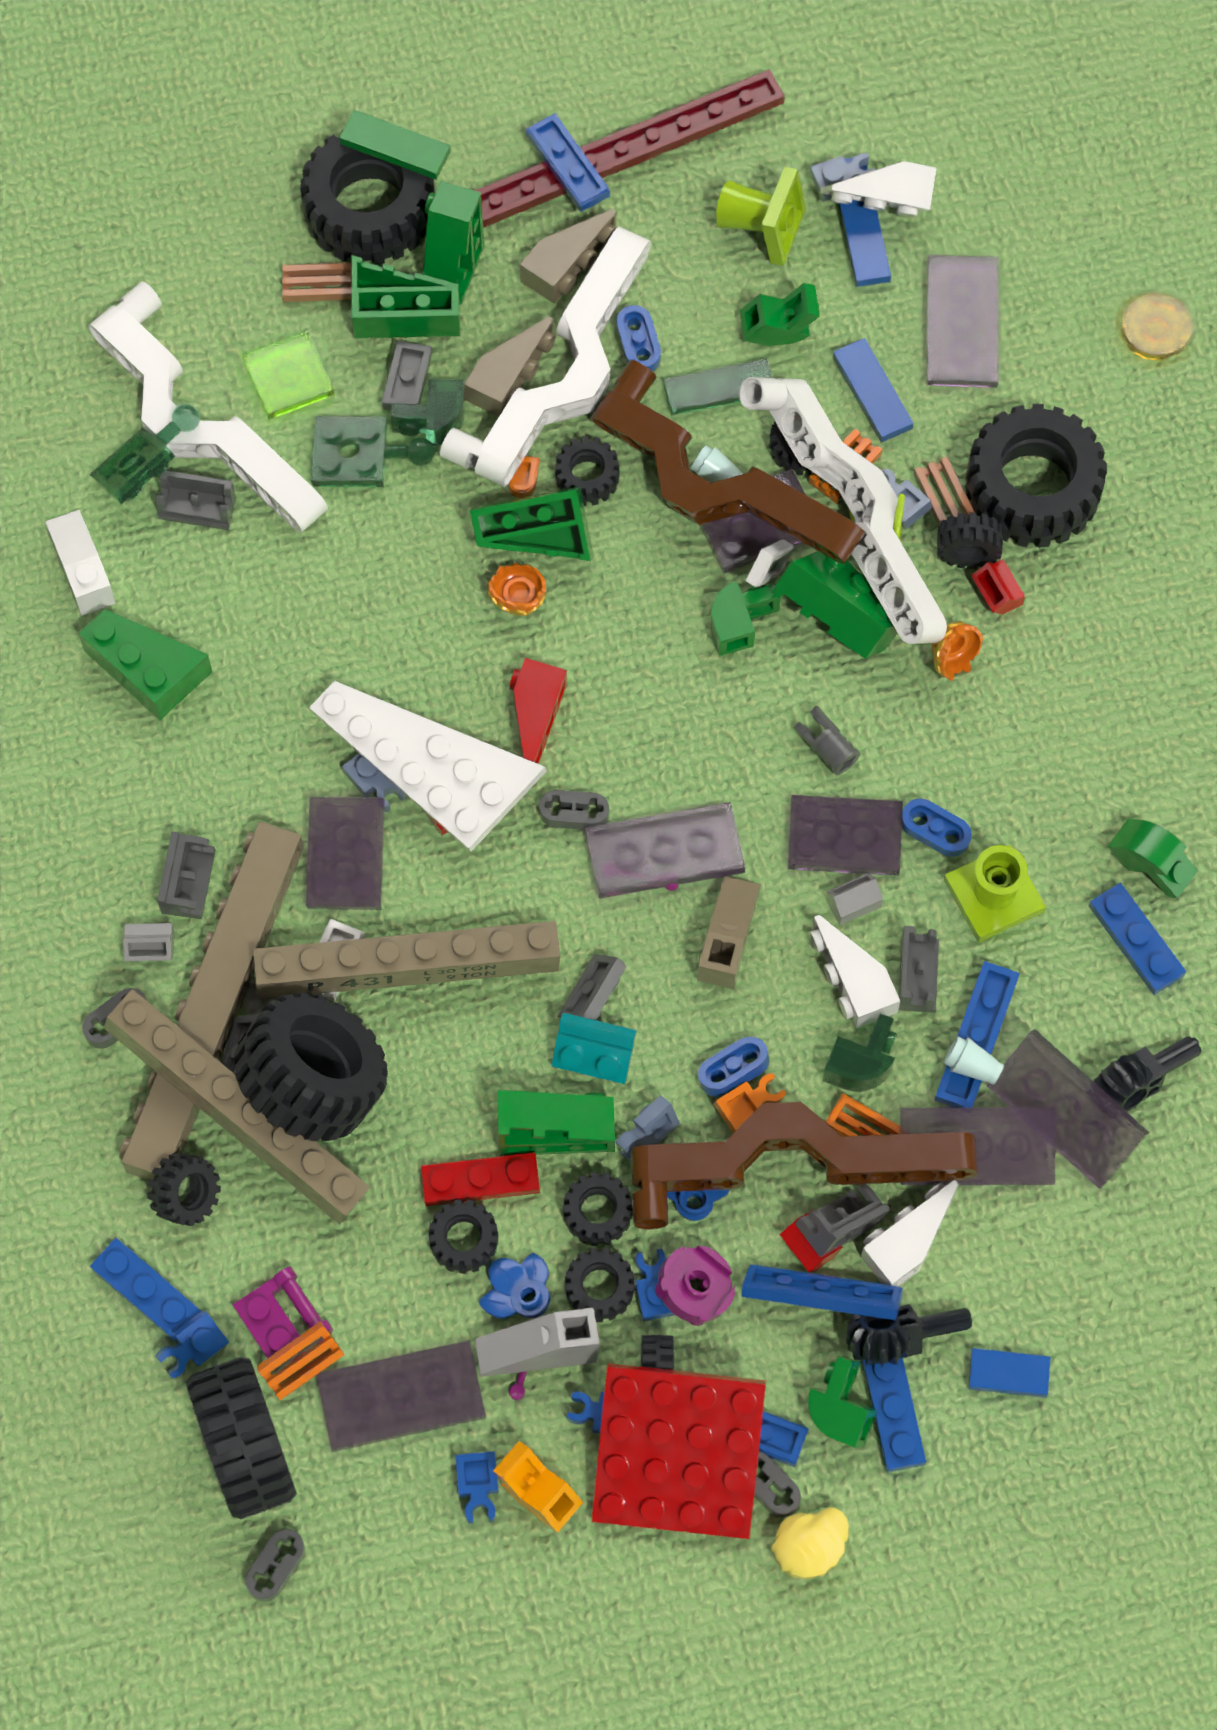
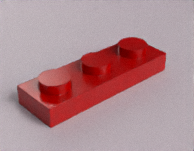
[421,1152,540,1207]

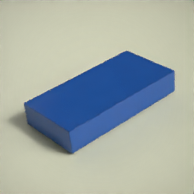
[968,1348,1051,1398]

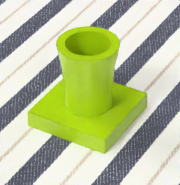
[716,166,806,266]
[944,844,1046,943]

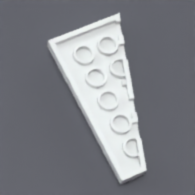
[309,681,547,852]

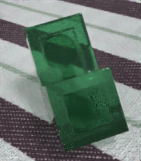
[391,379,465,446]
[822,1013,897,1092]

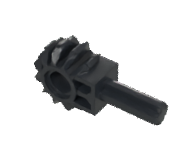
[1090,1036,1202,1117]
[846,1304,972,1367]

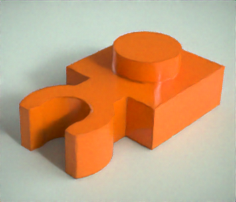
[713,1073,786,1133]

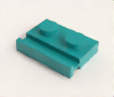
[551,1012,637,1084]

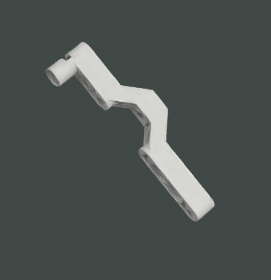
[440,227,652,487]
[88,281,328,533]
[739,377,947,644]

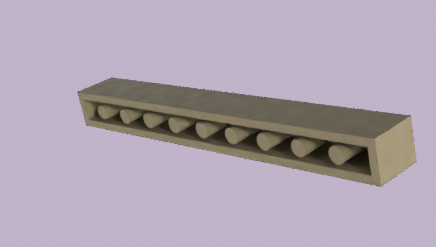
[119,821,304,1180]

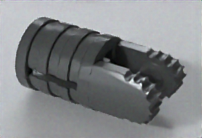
[793,706,861,775]

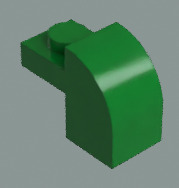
[740,283,820,346]
[711,581,781,656]
[1107,818,1198,899]
[808,1356,877,1448]

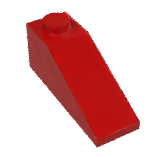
[509,658,567,764]

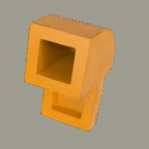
[493,1441,583,1533]

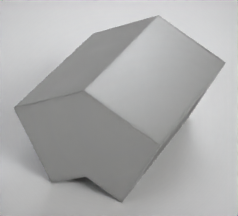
[826,873,883,925]
[123,923,174,961]

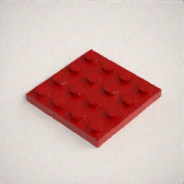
[591,1363,766,1539]

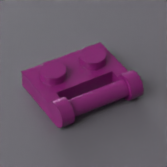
[232,1266,334,1371]

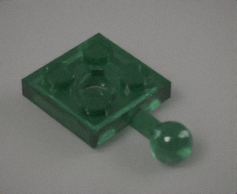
[89,403,200,505]
[311,416,435,487]

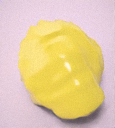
[772,1507,849,1580]

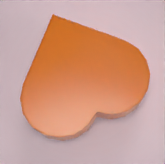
[508,456,540,498]

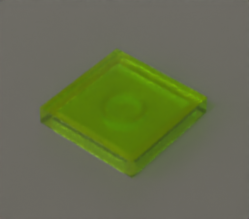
[242,331,335,419]

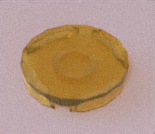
[1121,293,1193,361]

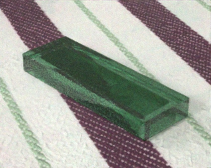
[663,358,772,416]

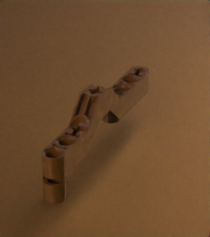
[590,359,865,564]
[631,1102,978,1230]

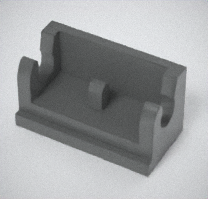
[156,470,236,530]
[157,831,216,919]
[898,926,939,1013]
[795,1184,890,1257]

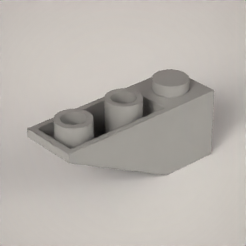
[475,1308,600,1377]

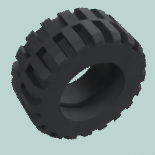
[300,130,435,265]
[965,404,1107,548]
[234,993,388,1142]
[186,1357,297,1519]

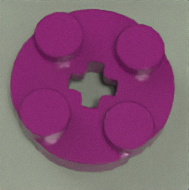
[655,1245,735,1326]

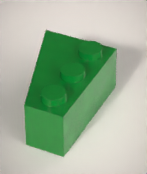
[423,181,484,305]
[352,255,460,338]
[470,486,594,561]
[771,551,897,659]
[78,609,212,720]
[497,1089,615,1156]

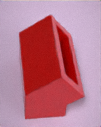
[971,559,1025,614]
[779,1209,843,1272]

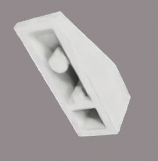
[45,510,116,616]

